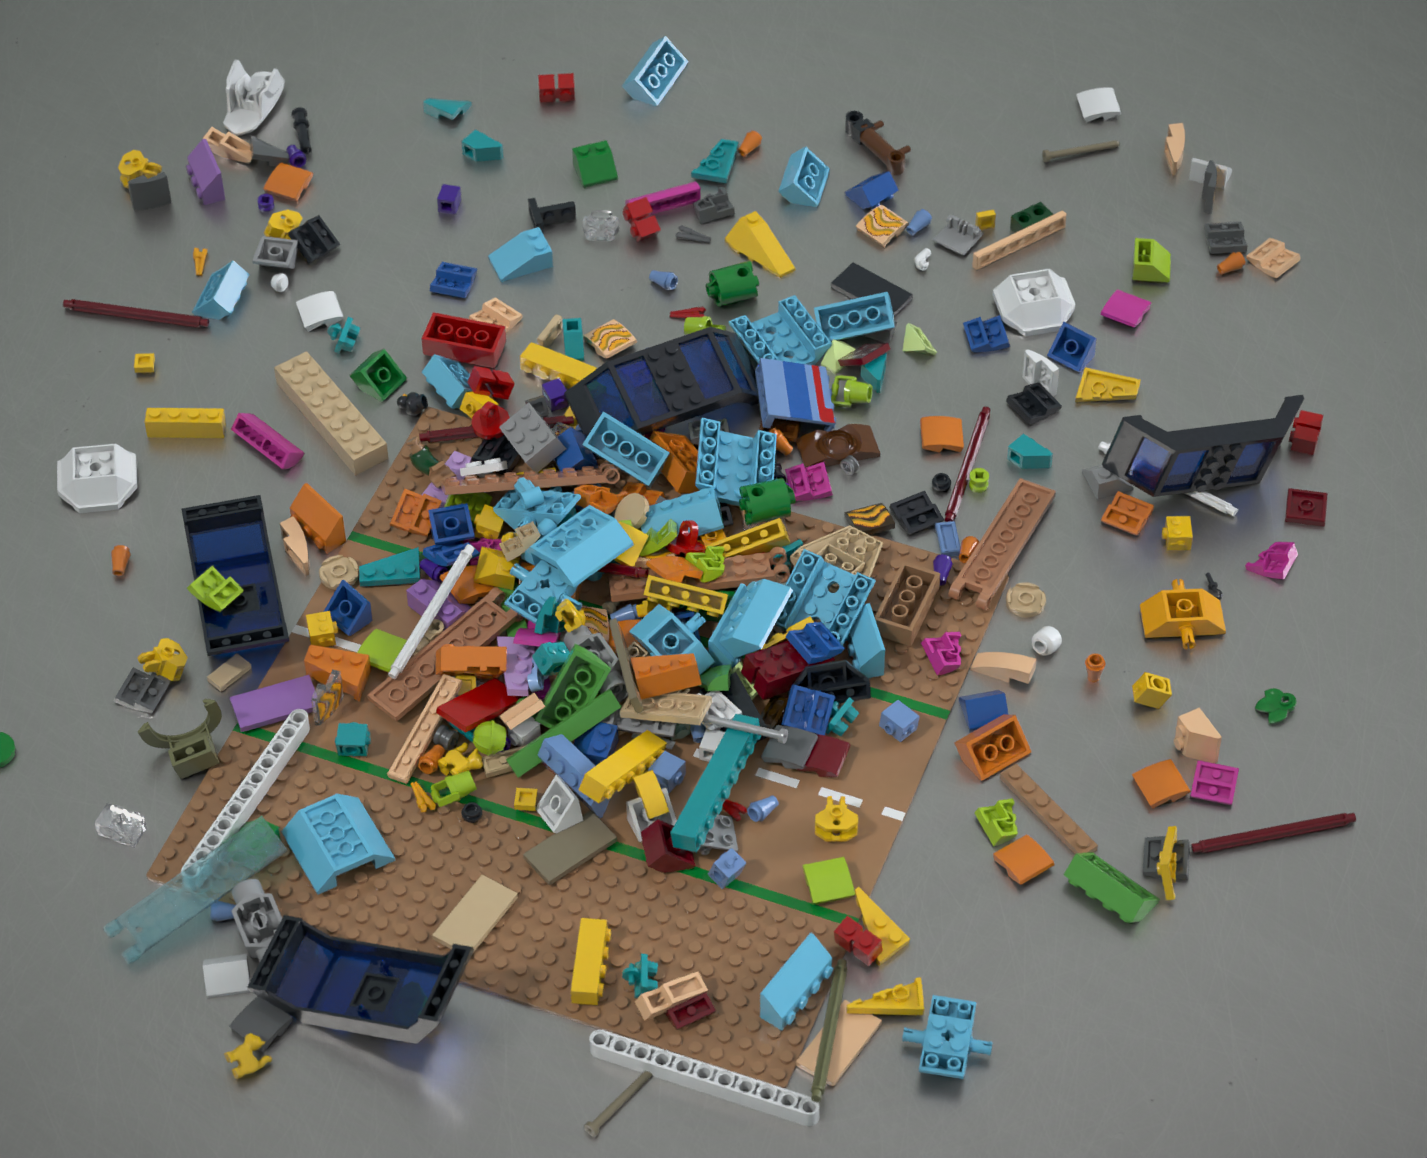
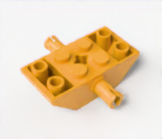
[1140,579,1226,650]

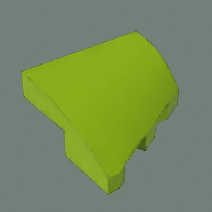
[685,546,724,583]
[974,798,1018,846]

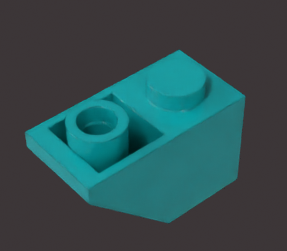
[461,129,504,162]
[562,318,585,361]
[1007,434,1053,469]

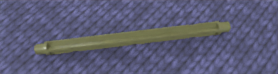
[811,959,848,1102]

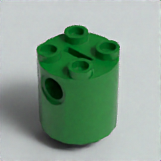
[706,261,759,307]
[739,478,796,525]

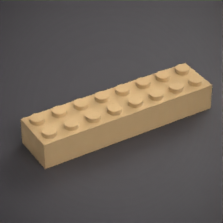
[274,351,389,476]

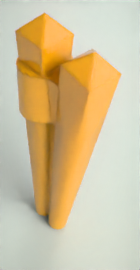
[193,248,208,276]
[411,782,436,812]

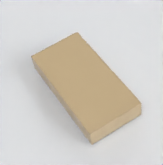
[537,314,563,348]
[207,654,252,692]

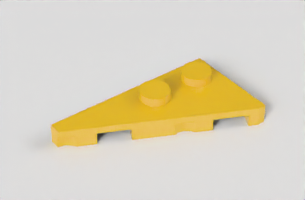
[1157,826,1177,900]
[855,887,910,966]
[846,977,924,1015]

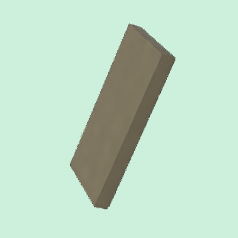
[523,810,617,886]

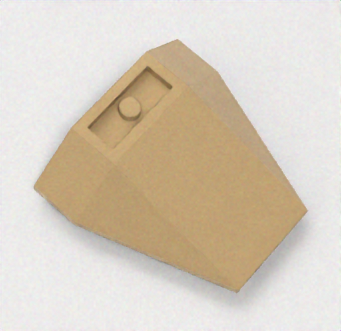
[790,525,883,593]

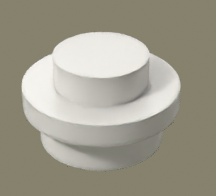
[271,273,288,292]

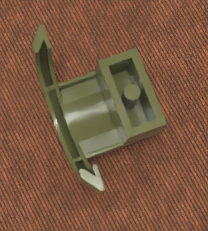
[138,699,222,779]

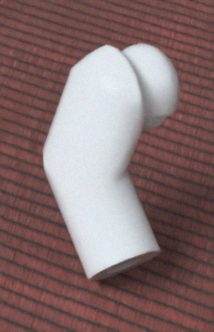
[914,248,931,270]

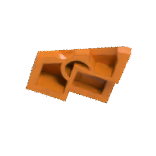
[574,484,628,514]

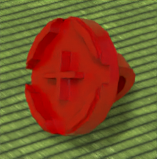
[471,401,510,440]
[665,520,706,556]

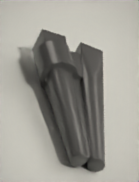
[675,225,711,243]

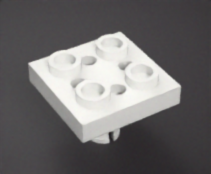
[460,458,508,478]

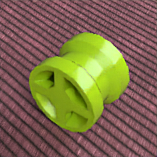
[969,468,989,493]

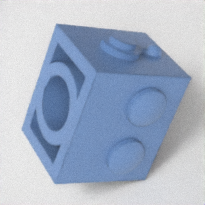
[879,700,920,742]
[648,751,686,793]
[708,848,746,890]

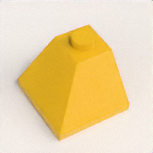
[474,547,521,590]

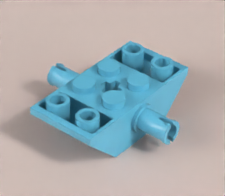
[493,486,581,532]
[504,559,582,624]
[629,604,715,676]
[902,995,993,1079]

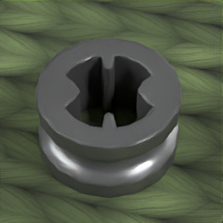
[840,455,859,475]

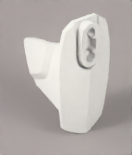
[223,60,285,136]

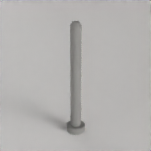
[702,714,788,744]

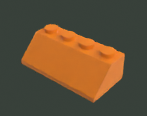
[649,431,700,494]

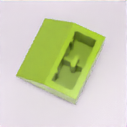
[1132,238,1171,282]

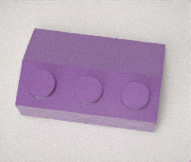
[186,138,225,205]
[406,579,472,631]

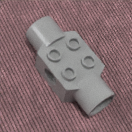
[564,625,628,703]
[232,879,282,962]

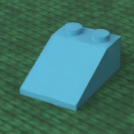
[488,227,553,282]

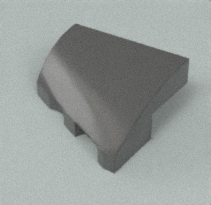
[250,136,289,167]
[693,186,735,224]

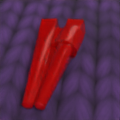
[670,307,706,319]
[722,799,747,821]

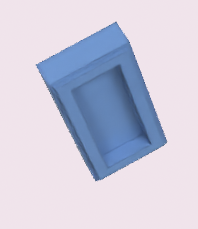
[935,521,961,557]

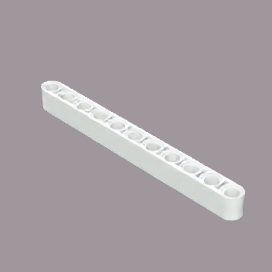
[181,709,310,891]
[589,1030,819,1126]

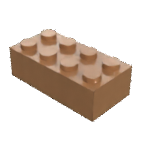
[875,561,940,646]

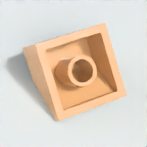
[1174,707,1222,763]

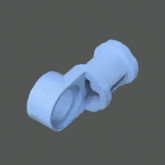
[527,658,548,692]

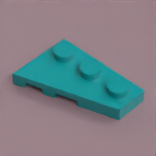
[691,139,739,183]
[359,547,420,587]

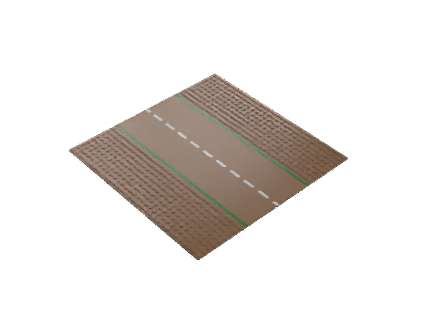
[146,407,1009,1089]

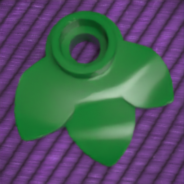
[1255,688,1297,724]

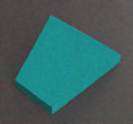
[861,353,887,393]

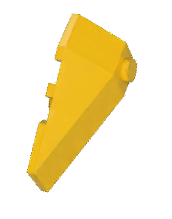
[725,211,795,278]

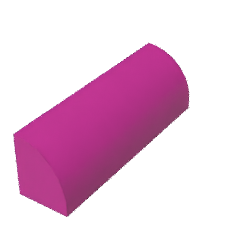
[625,182,701,215]
[231,413,305,469]

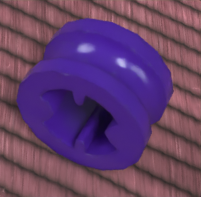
[257,194,274,212]

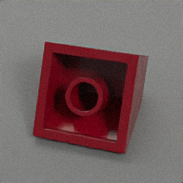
[640,819,696,873]

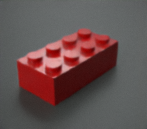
[421,312,506,368]

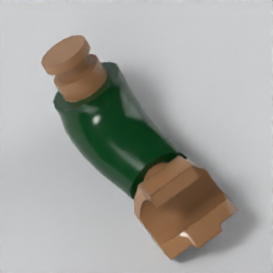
[405,436,457,488]

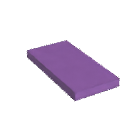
[230,675,319,732]

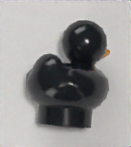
[397,392,428,416]

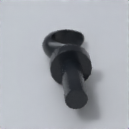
[1205,572,1223,600]

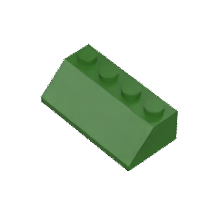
[535,644,611,729]
[1064,852,1160,923]

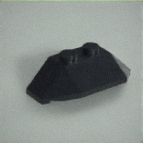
[788,660,871,704]

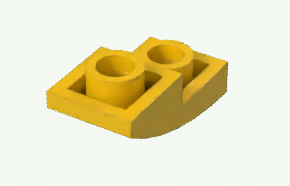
[632,770,669,819]

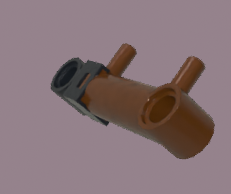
[845,111,911,175]

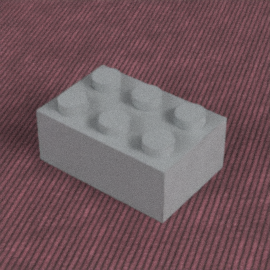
[499,402,566,473]

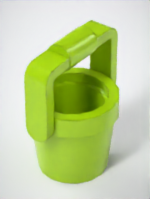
[684,316,726,341]
[831,375,872,407]
[431,770,477,807]

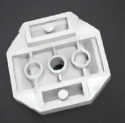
[993,269,1075,337]
[57,444,137,513]

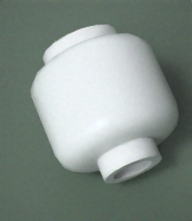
[1031,626,1062,656]

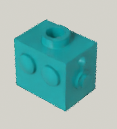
[532,642,570,676]
[335,722,371,756]

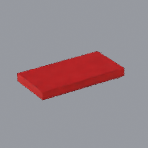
[436,678,523,733]

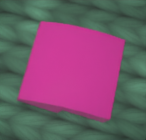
[1100,289,1151,328]
[785,462,833,501]
[513,627,561,647]
[1190,760,1239,805]

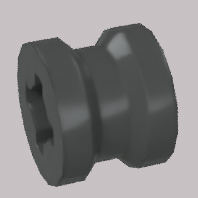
[433,725,459,751]

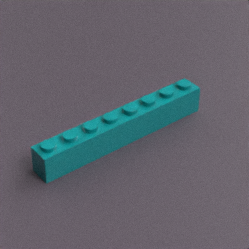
[670,714,761,852]

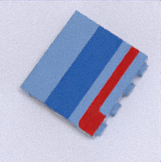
[755,358,836,431]

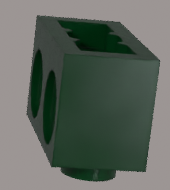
[1010,202,1054,233]

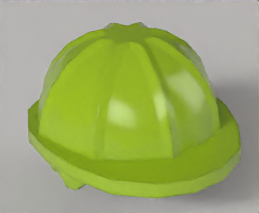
[473,720,506,756]

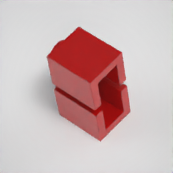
[538,73,575,102]
[623,197,661,242]
[467,366,515,400]
[1289,410,1323,455]
[834,916,883,966]

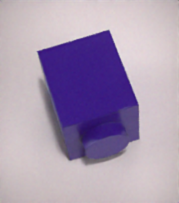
[437,184,461,215]
[542,378,569,412]

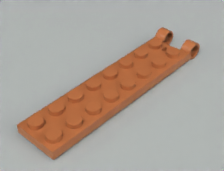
[441,462,620,495]
[948,478,1056,611]
[608,547,790,602]
[367,587,524,722]

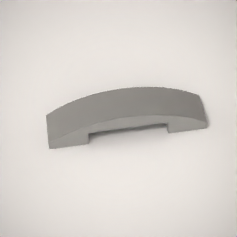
[600,709,676,737]

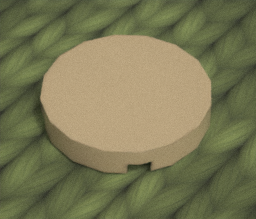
[614,493,649,529]
[319,555,359,590]
[1006,582,1046,618]

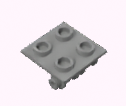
[933,215,984,256]
[698,814,738,855]

